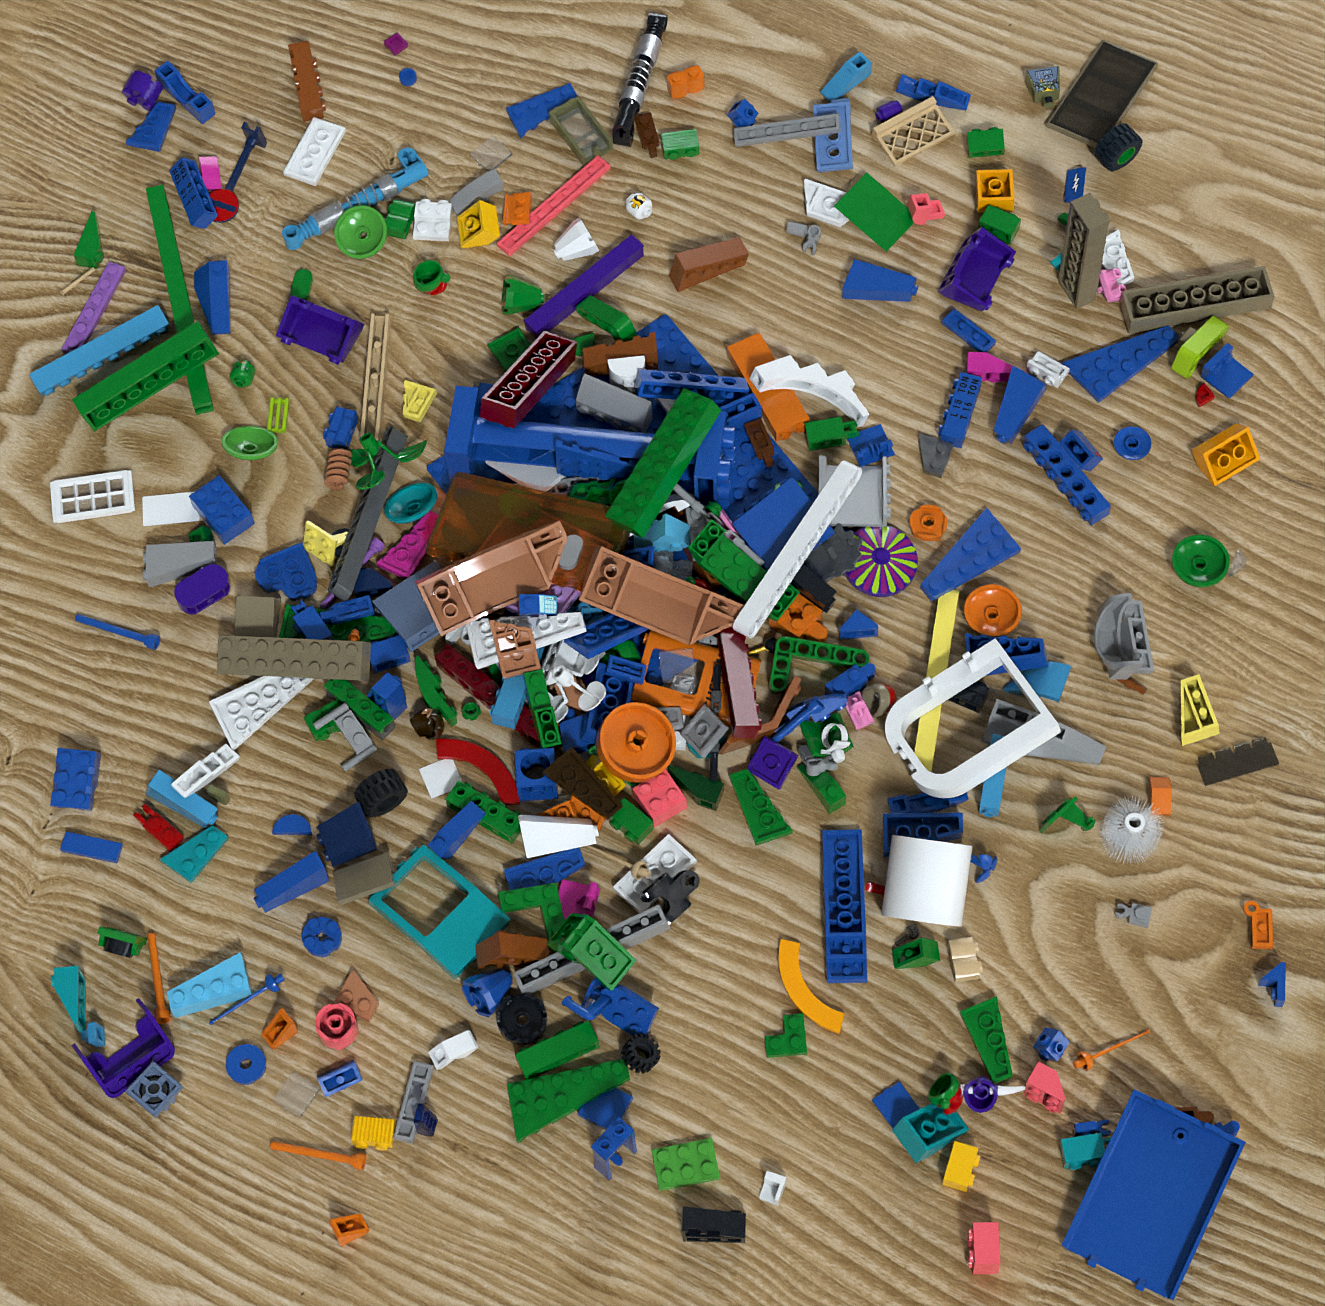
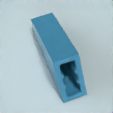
[979,734,1006,817]
[146,770,218,829]

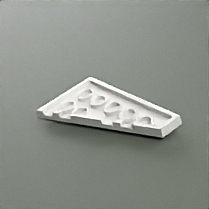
[209,676,313,751]

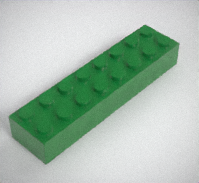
[72,321,219,432]
[605,388,722,538]

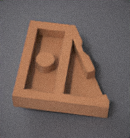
[334,970,379,1022]

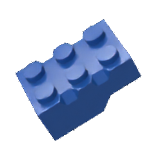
[50,748,101,811]

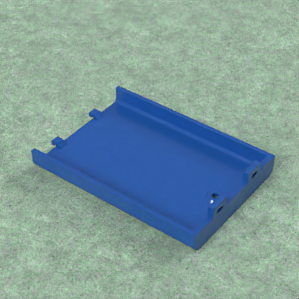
[1061,1089,1246,1301]

